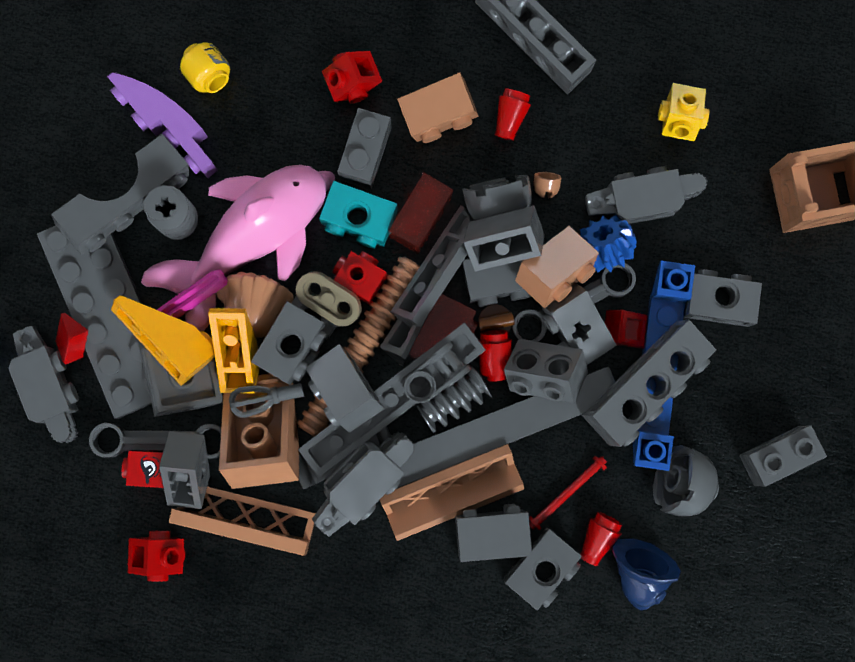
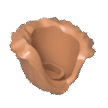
[216,272,294,339]

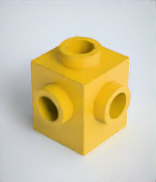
[658,83,709,141]

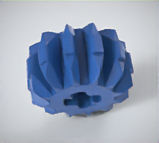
[580,215,637,272]

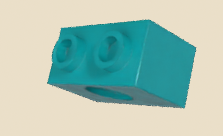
[319,181,398,249]

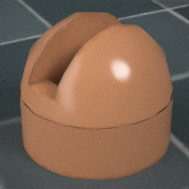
[534,172,561,198]

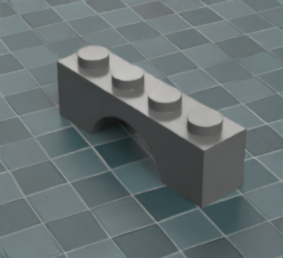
[51,134,189,255]

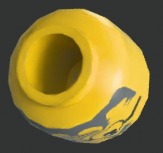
[180,42,230,93]

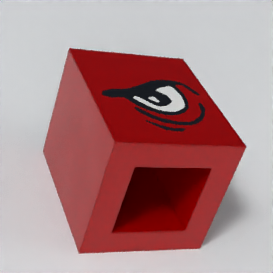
[122,451,164,488]

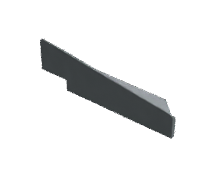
[380,205,475,366]

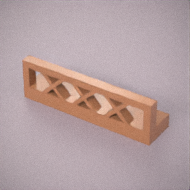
[380,444,524,541]
[168,486,316,556]

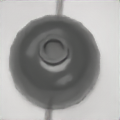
[462,175,532,220]
[653,445,719,517]

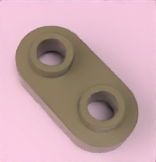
[296,271,362,326]

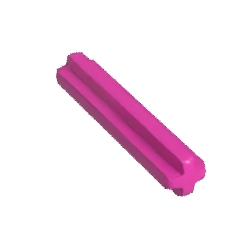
[157,269,228,319]

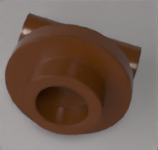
[478,304,515,332]

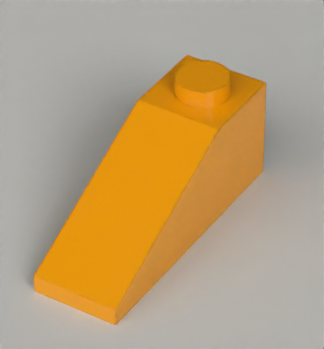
[111,295,215,386]
[208,308,260,394]

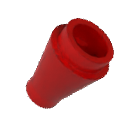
[495,88,531,141]
[580,512,622,566]

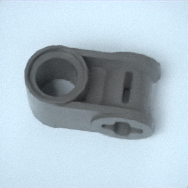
[404,341,471,403]

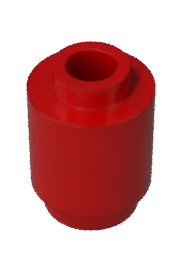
[478,330,512,381]

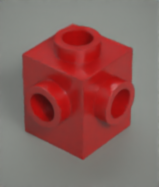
[322,51,382,104]
[332,251,387,305]
[128,531,185,582]

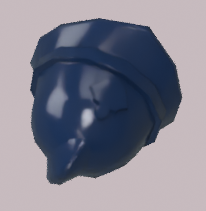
[612,539,681,610]

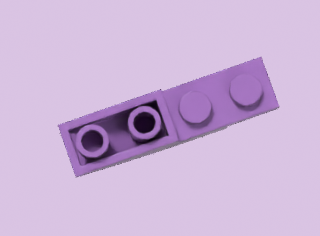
[108,73,218,178]

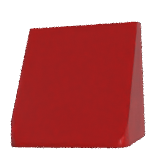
[605,310,648,349]
[56,313,89,364]

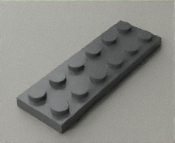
[37,226,152,419]

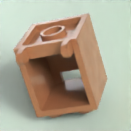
[769,141,855,233]

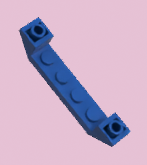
[633,261,695,471]

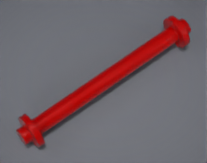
[529,456,607,531]

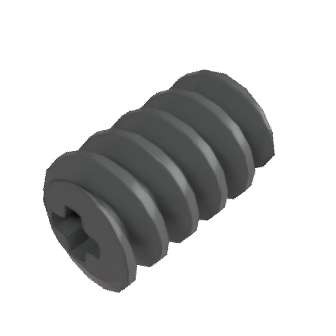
[143,185,198,240]
[415,364,492,434]

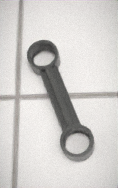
[511,263,636,342]
[89,423,221,459]

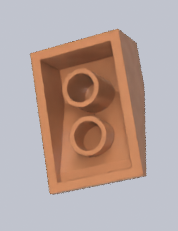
[219,374,300,489]

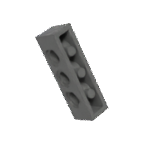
[475,0,596,95]
[582,319,716,447]

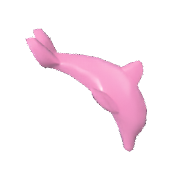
[141,165,335,332]

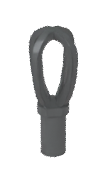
[229,383,304,418]

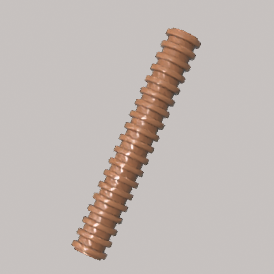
[297,257,420,437]

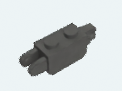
[585,166,707,224]
[8,326,79,443]
[312,432,415,537]

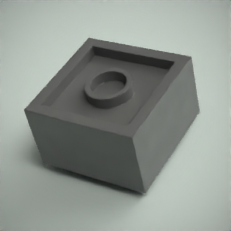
[455,504,532,562]

